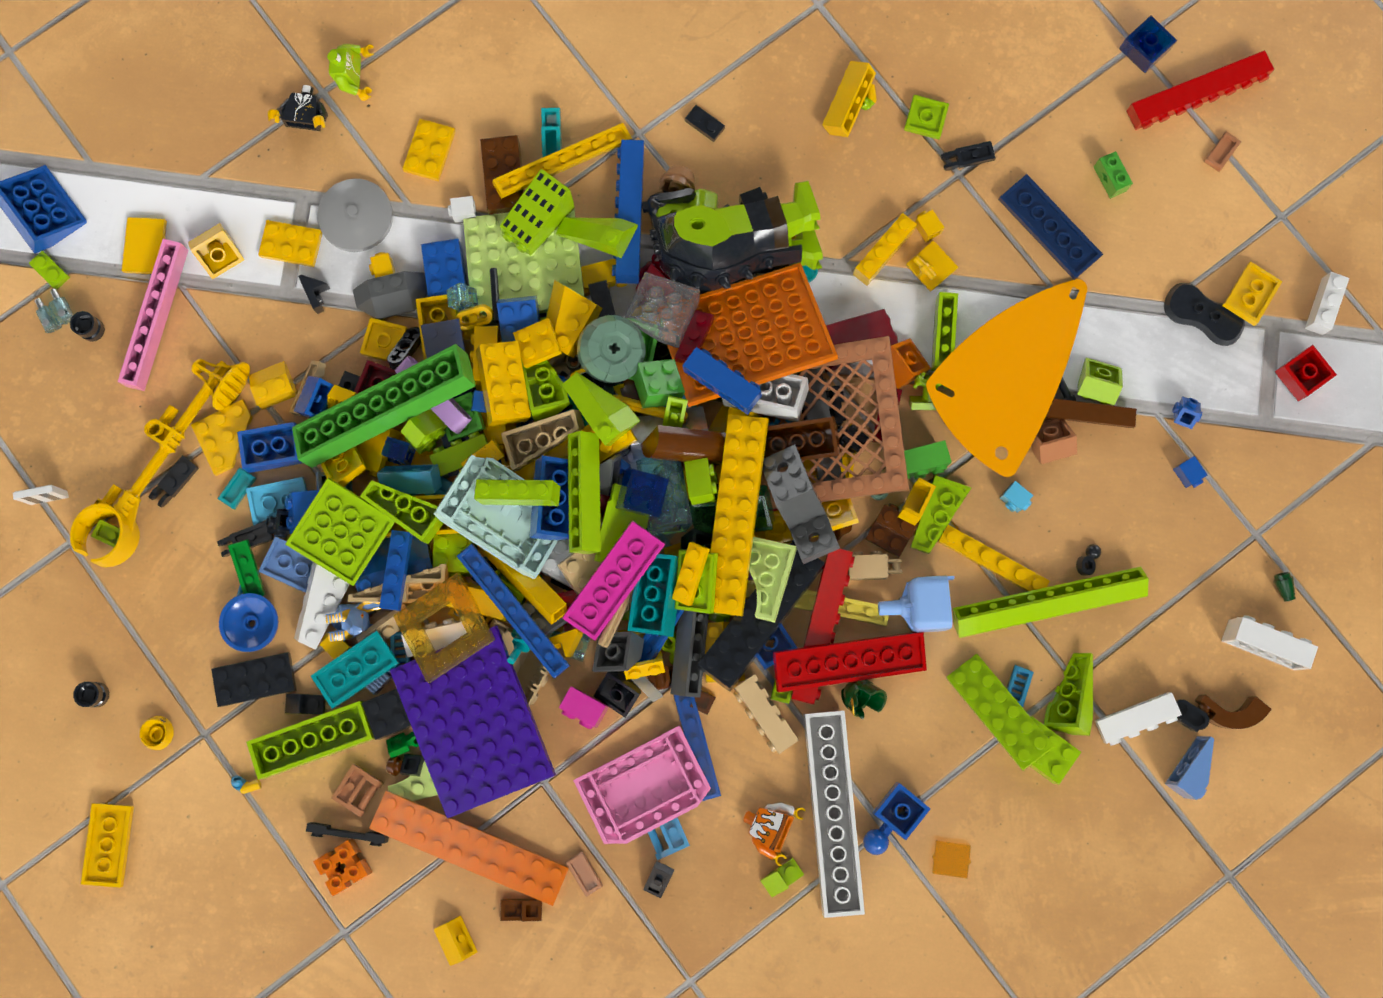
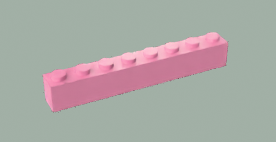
[118,239,189,391]

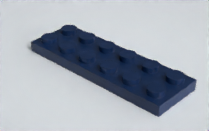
[998,174,1103,280]

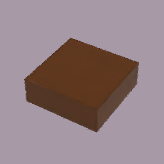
[690,690,716,715]

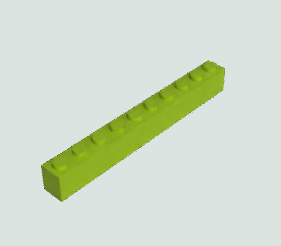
[953,567,1149,638]

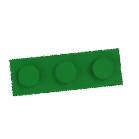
[228,539,266,596]

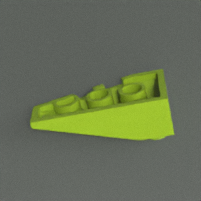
[521,359,570,422]

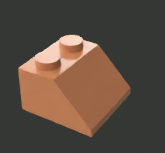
[1031,419,1077,464]

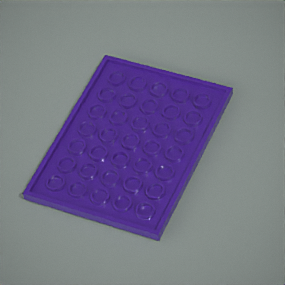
[390,626,556,819]

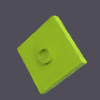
[904,95,949,140]

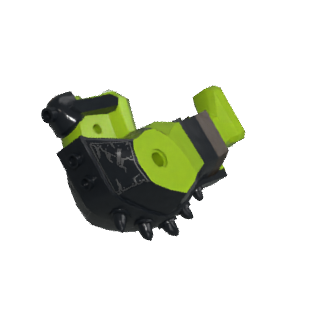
[642,181,823,294]

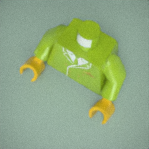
[327,44,374,101]

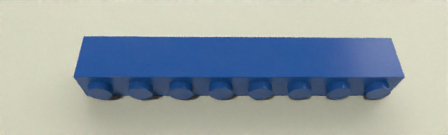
[612,140,644,284]

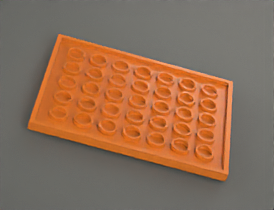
[655,262,838,407]

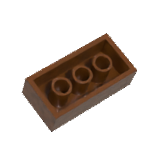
[480,135,525,215]

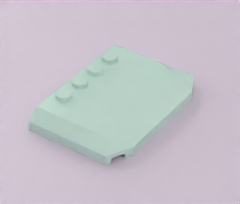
[434,455,558,579]

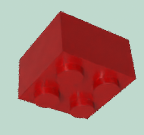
[1274,345,1337,401]

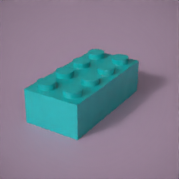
[627,554,678,637]

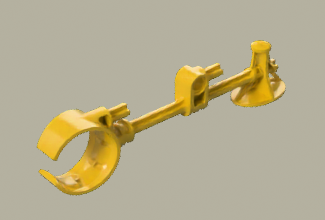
[70,358,250,567]

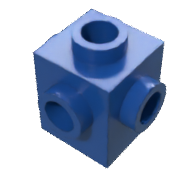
[1172,396,1203,429]

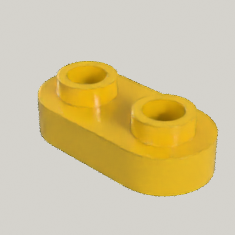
[455,304,493,330]

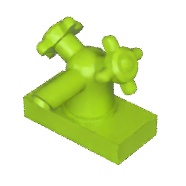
[909,372,947,410]

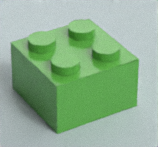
[633,359,685,409]

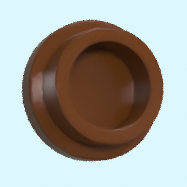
[386,756,403,776]

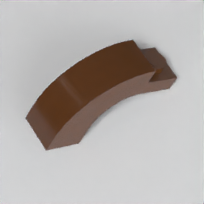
[1195,694,1272,729]

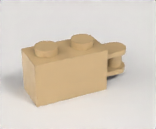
[847,551,903,581]

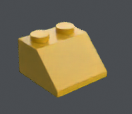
[188,223,244,280]
[249,361,297,410]

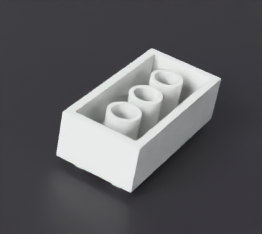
[722,374,809,422]
[1222,615,1318,670]

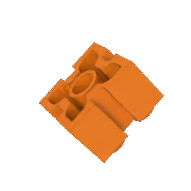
[313,839,373,896]

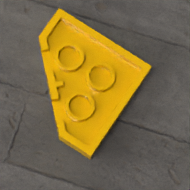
[191,399,252,476]

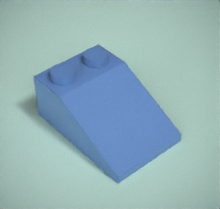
[1165,736,1214,800]

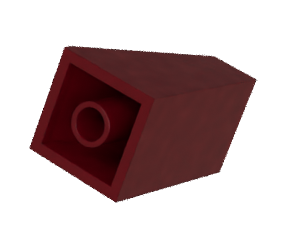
[825,309,898,373]

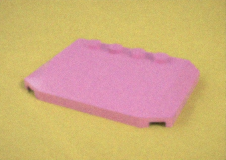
[573,726,711,844]

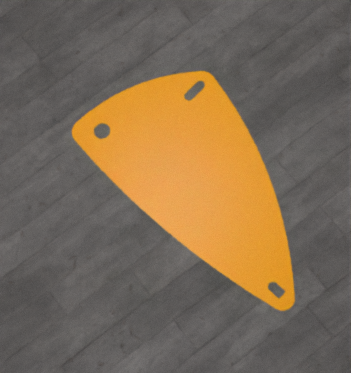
[926,279,1087,477]

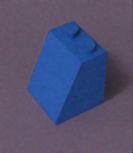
[285,490,320,534]

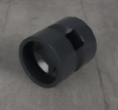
[70,311,105,342]
[73,682,110,707]

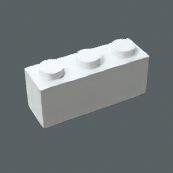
[1305,272,1349,335]

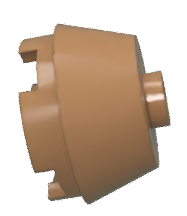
[659,165,695,192]

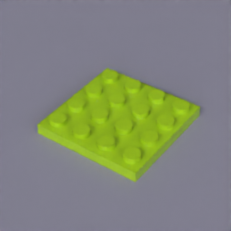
[285,478,395,586]

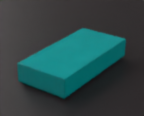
[217,467,257,510]

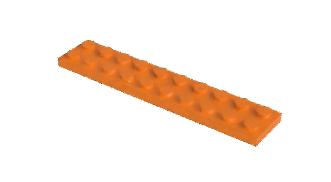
[369,790,569,906]

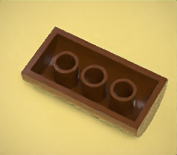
[764,416,840,461]
[641,425,726,465]

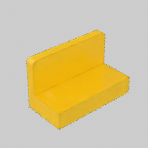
[434,915,478,966]

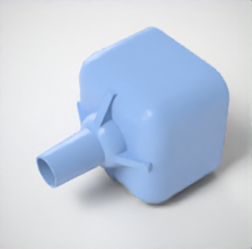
[878,575,955,632]

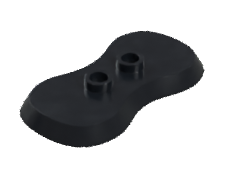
[1164,283,1245,346]

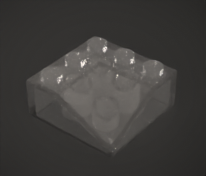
[624,272,700,348]

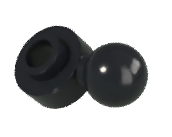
[1076,544,1101,576]

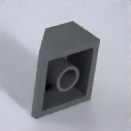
[592,631,644,672]

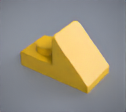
[549,628,583,657]

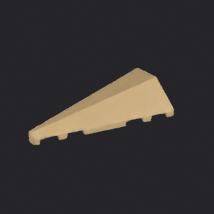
[348,564,451,605]

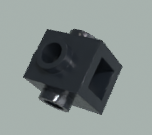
[266,509,290,538]

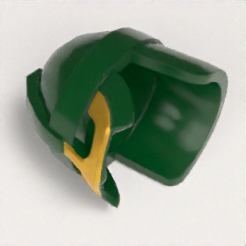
[841,679,887,719]

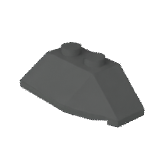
[353,271,428,320]

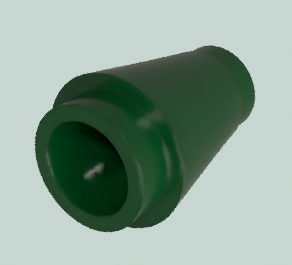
[1273,572,1296,602]

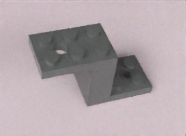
[762,445,840,564]

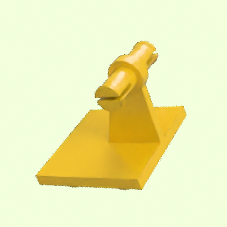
[906,240,959,292]

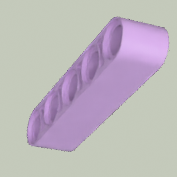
[395,356,472,434]

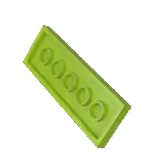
[946,654,1054,771]

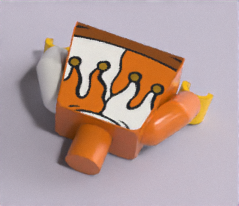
[743,803,806,866]

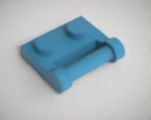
[648,817,690,860]

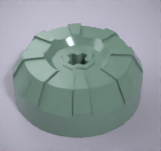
[577,315,646,383]

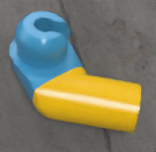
[231,775,262,794]

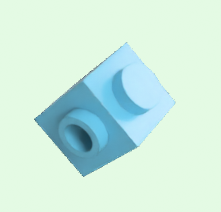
[1000,481,1033,513]

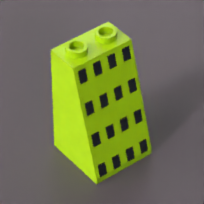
[500,169,575,256]

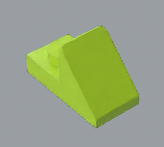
[662,396,688,428]
[760,857,804,897]

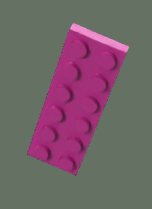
[562,520,665,641]

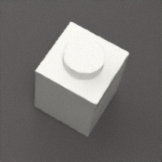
[448,196,477,223]

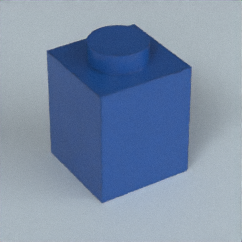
[1173,456,1207,488]

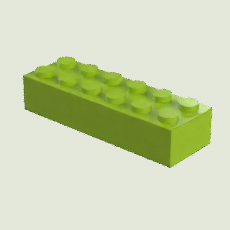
[246,701,375,780]

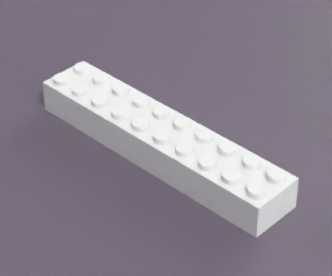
[803,711,865,918]

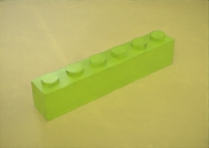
[568,431,601,554]

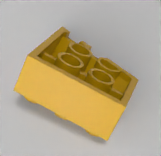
[546,280,603,358]

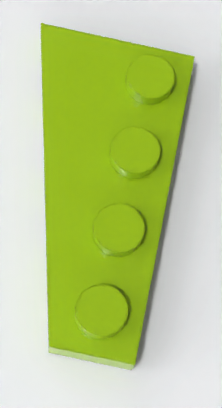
[910,475,971,554]

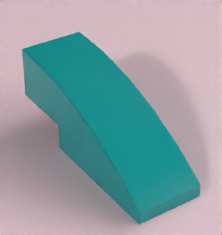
[541,108,562,158]

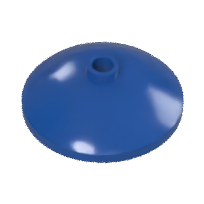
[219,593,279,652]

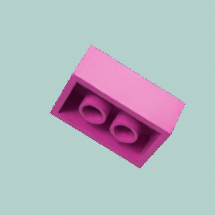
[559,686,609,729]

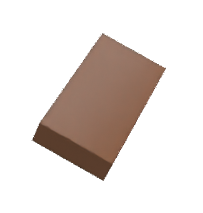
[1204,131,1241,172]
[565,851,603,897]

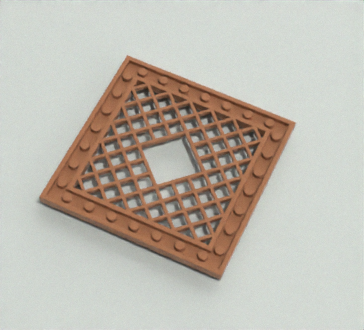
[757,336,909,511]

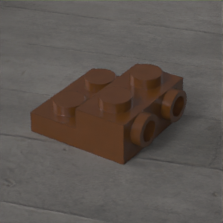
[865,503,919,558]

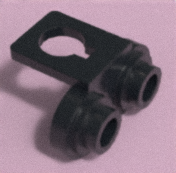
[1176,699,1209,732]

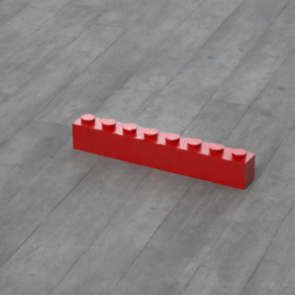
[1126,50,1275,130]
[791,549,855,705]

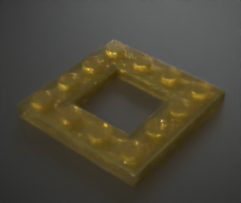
[393,573,495,683]

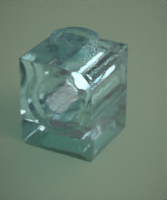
[446,283,478,311]

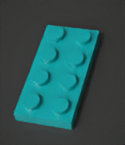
[311,631,400,709]

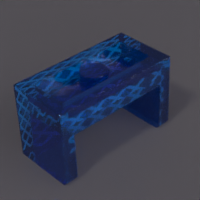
[381,436,416,465]

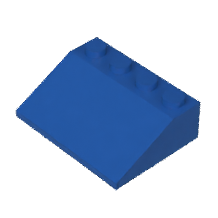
[0,165,87,254]
[355,536,433,592]

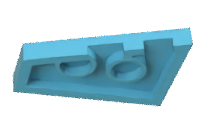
[246,477,307,525]

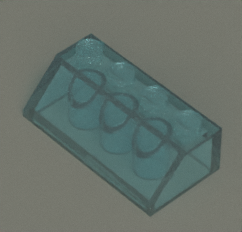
[636,457,693,534]

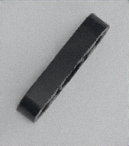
[387,327,421,370]

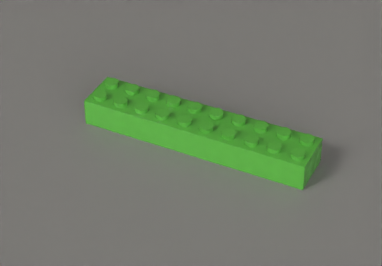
[292,344,476,468]

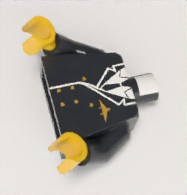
[268,85,328,131]

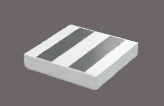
[13,485,69,505]

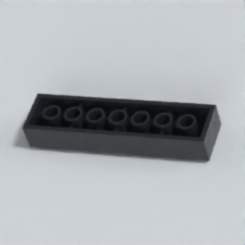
[698,540,825,692]

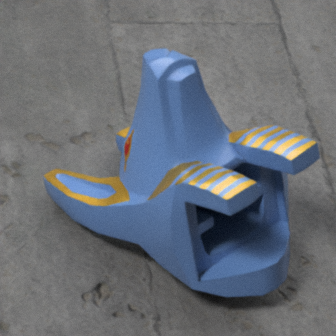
[325,602,381,641]

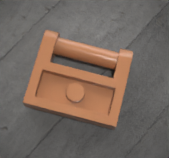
[331,764,384,817]

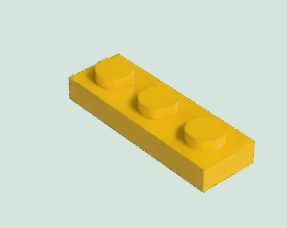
[672,542,710,606]

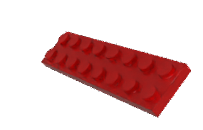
[773,632,927,692]

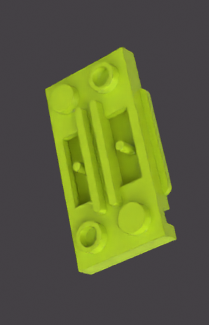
[594,484,652,563]

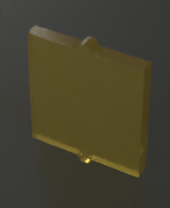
[932,840,971,879]

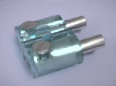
[35,289,73,333]

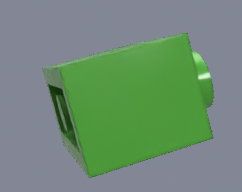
[1094,151,1133,199]

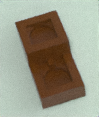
[500,899,542,922]

